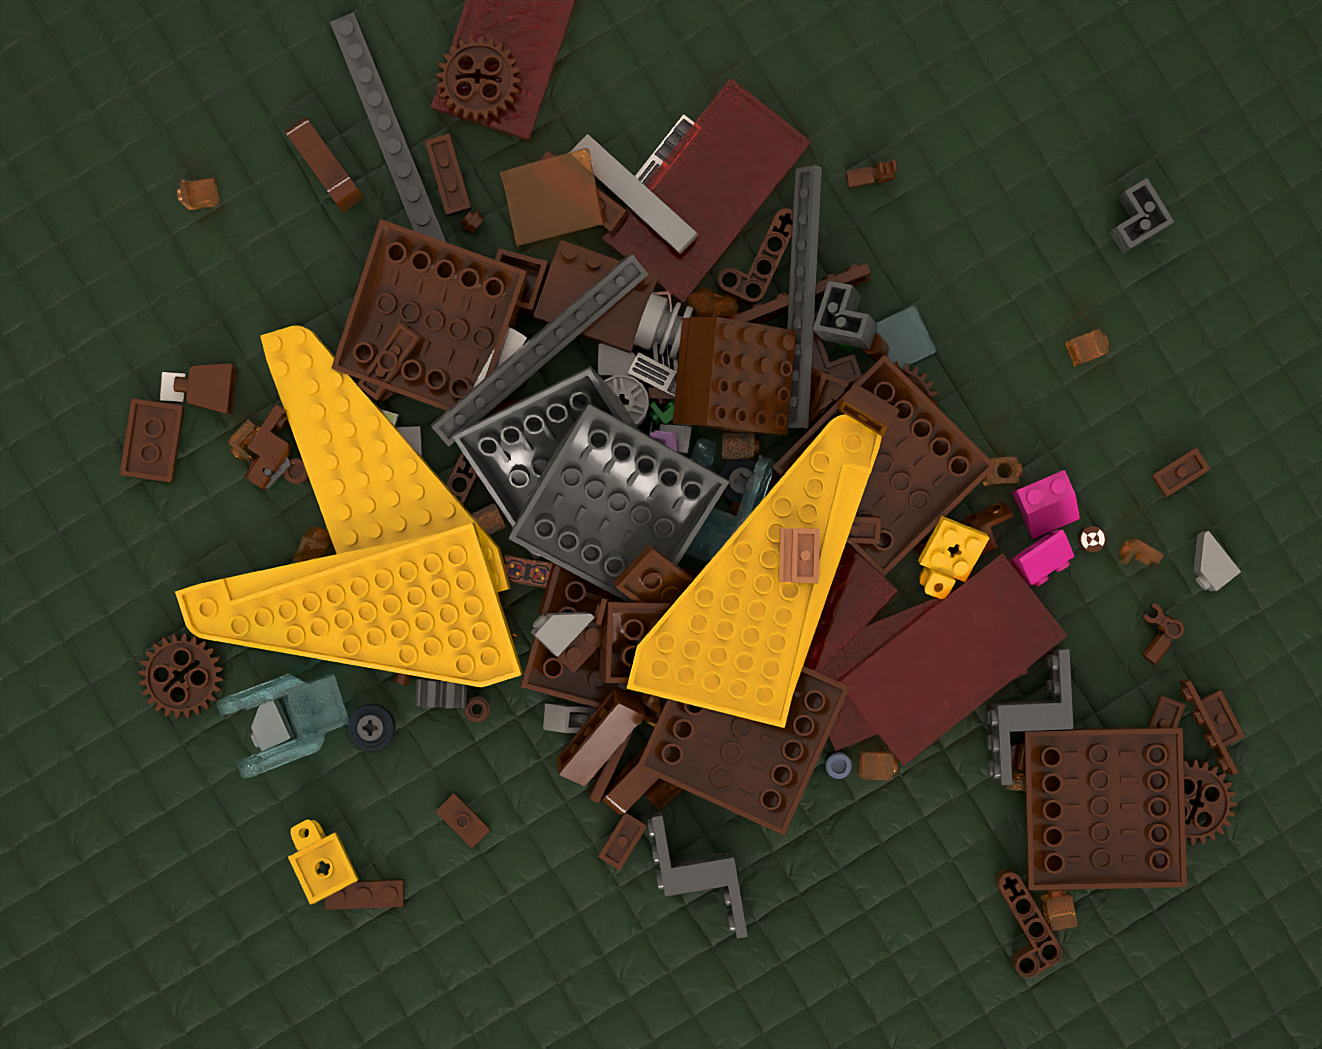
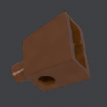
[173,364,238,415]

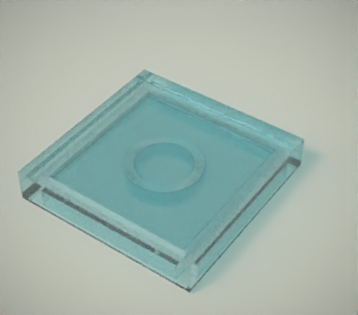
[875,305,937,368]

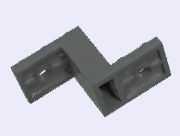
[985,648,1073,785]
[648,810,748,939]

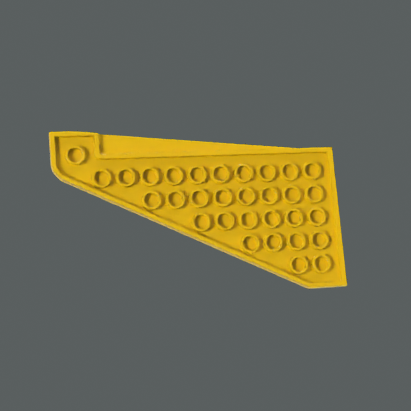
[260,326,511,593]
[627,414,882,728]
[175,522,523,687]

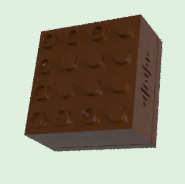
[673,317,796,435]

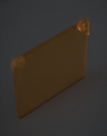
[501,148,604,246]

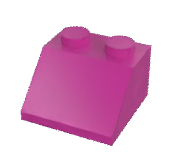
[1011,470,1080,539]
[1010,530,1074,587]

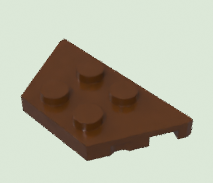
[809,367,852,424]

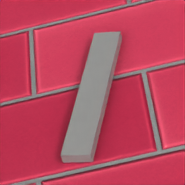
[570,134,698,254]

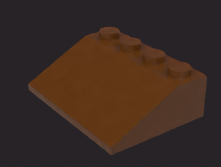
[533,240,659,354]
[599,602,674,683]

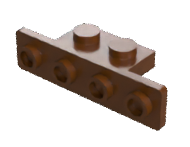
[913,502,1013,558]
[1179,679,1245,775]

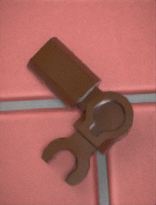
[845,159,898,189]
[1142,604,1184,665]

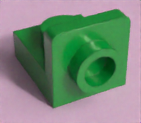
[648,399,675,425]

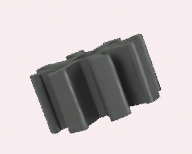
[415,679,467,708]

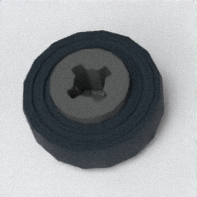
[719,458,765,504]
[348,704,395,751]

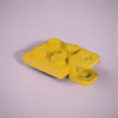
[918,516,989,599]
[288,820,359,904]

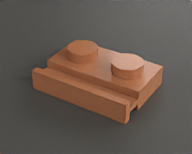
[779,528,820,584]

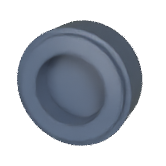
[825,752,852,779]

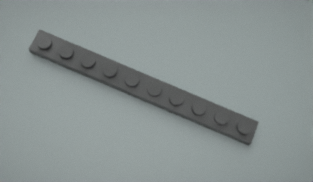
[330,12,446,242]
[787,165,822,429]
[430,253,649,447]

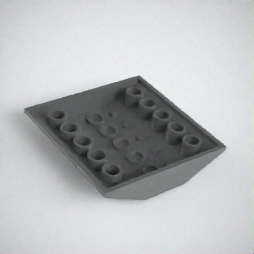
[452,366,639,560]
[508,403,729,602]

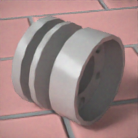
[633,293,694,359]
[604,374,649,427]

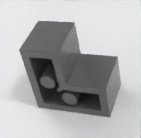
[1109,178,1174,254]
[813,281,878,350]

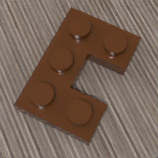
[787,312,861,383]

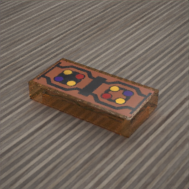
[503,555,553,588]

